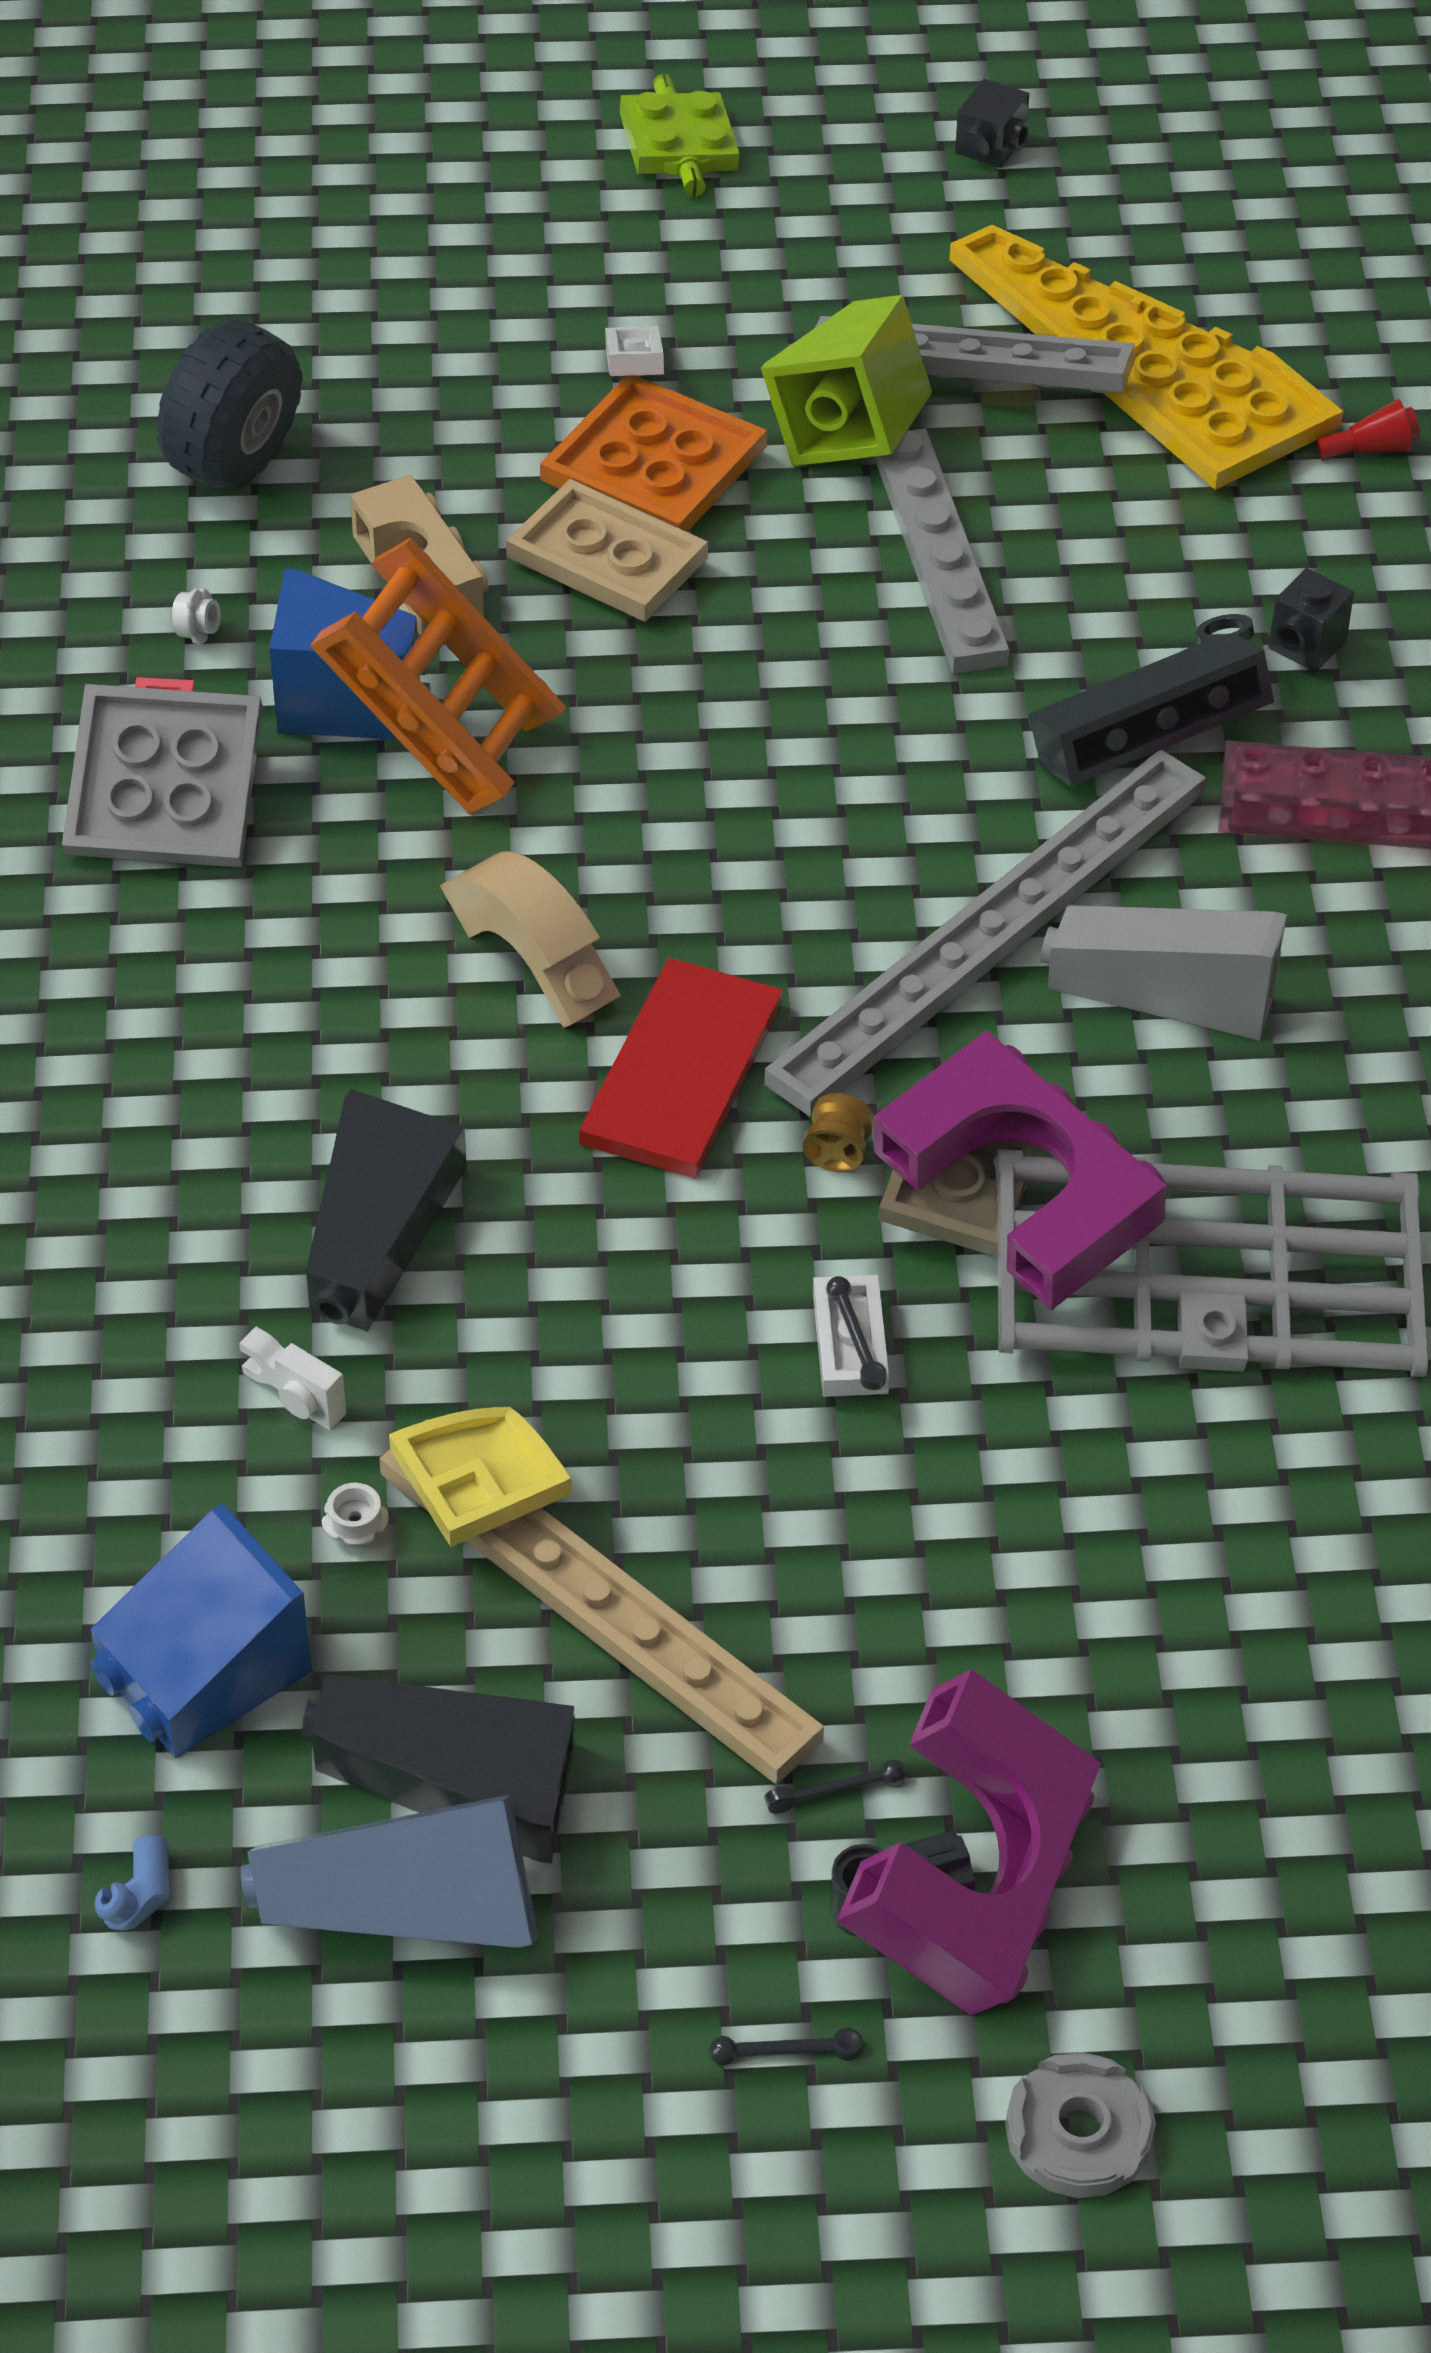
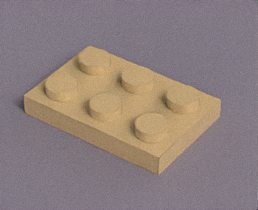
[506,479,708,622]

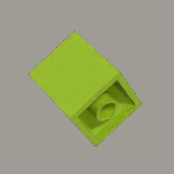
[761,295,932,466]

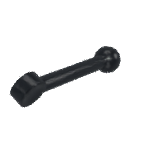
[826,1276,887,1390]
[764,1760,908,1814]
[709,2028,862,2065]

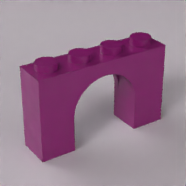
[874,1030,1167,1311]
[837,1669,1101,2016]

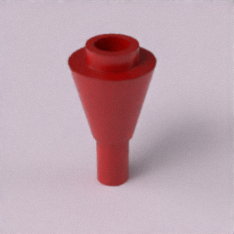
[1316,399,1420,460]

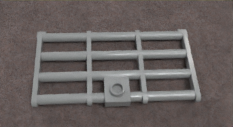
[993,1149,1428,1377]

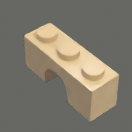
[350,475,489,635]

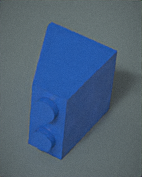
[269,569,431,740]
[90,1503,312,1759]

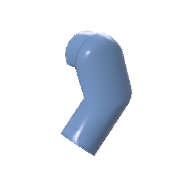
[94,1835,169,1931]

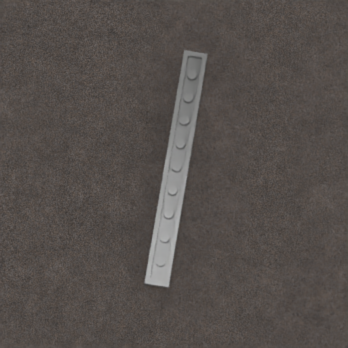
[764,750,1206,1117]

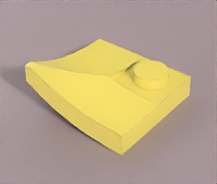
[389,1407,572,1547]

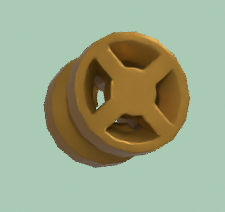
[803,1093,874,1172]

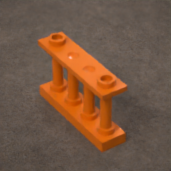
[310,538,566,814]

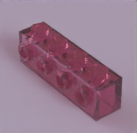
[1218,741,1431,849]

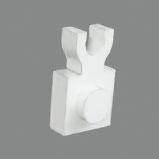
[239,1326,347,1430]

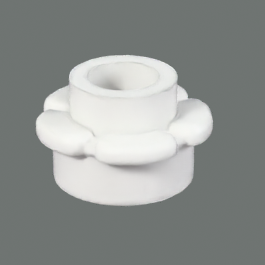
[172,588,221,644]
[322,1483,389,1546]

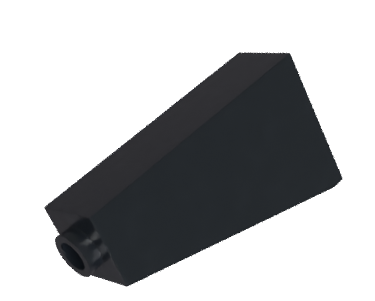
[306,1089,467,1332]
[302,1674,576,1863]

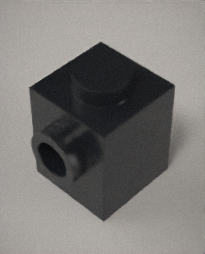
[955,78,1030,168]
[1268,568,1354,673]

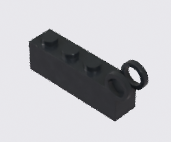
[1028,614,1275,787]

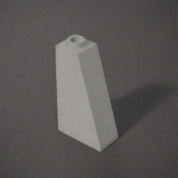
[1040,905,1287,1041]

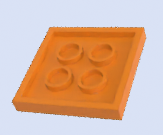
[540,375,767,532]

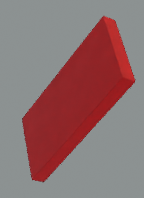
[579,957,783,1179]

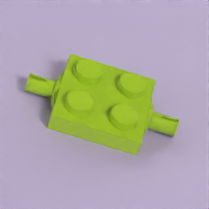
[619,74,740,197]

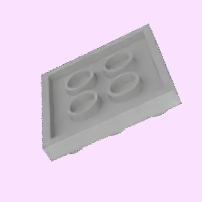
[62,684,263,868]

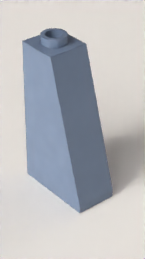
[241,1794,539,1948]

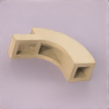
[440,851,621,1028]

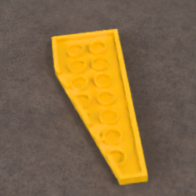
[949,225,1344,490]

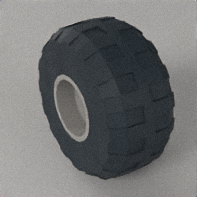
[156,319,303,490]

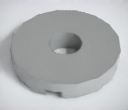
[1005,2052,1156,2199]

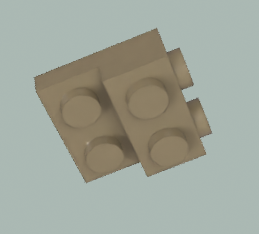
[877,1141,1037,1257]

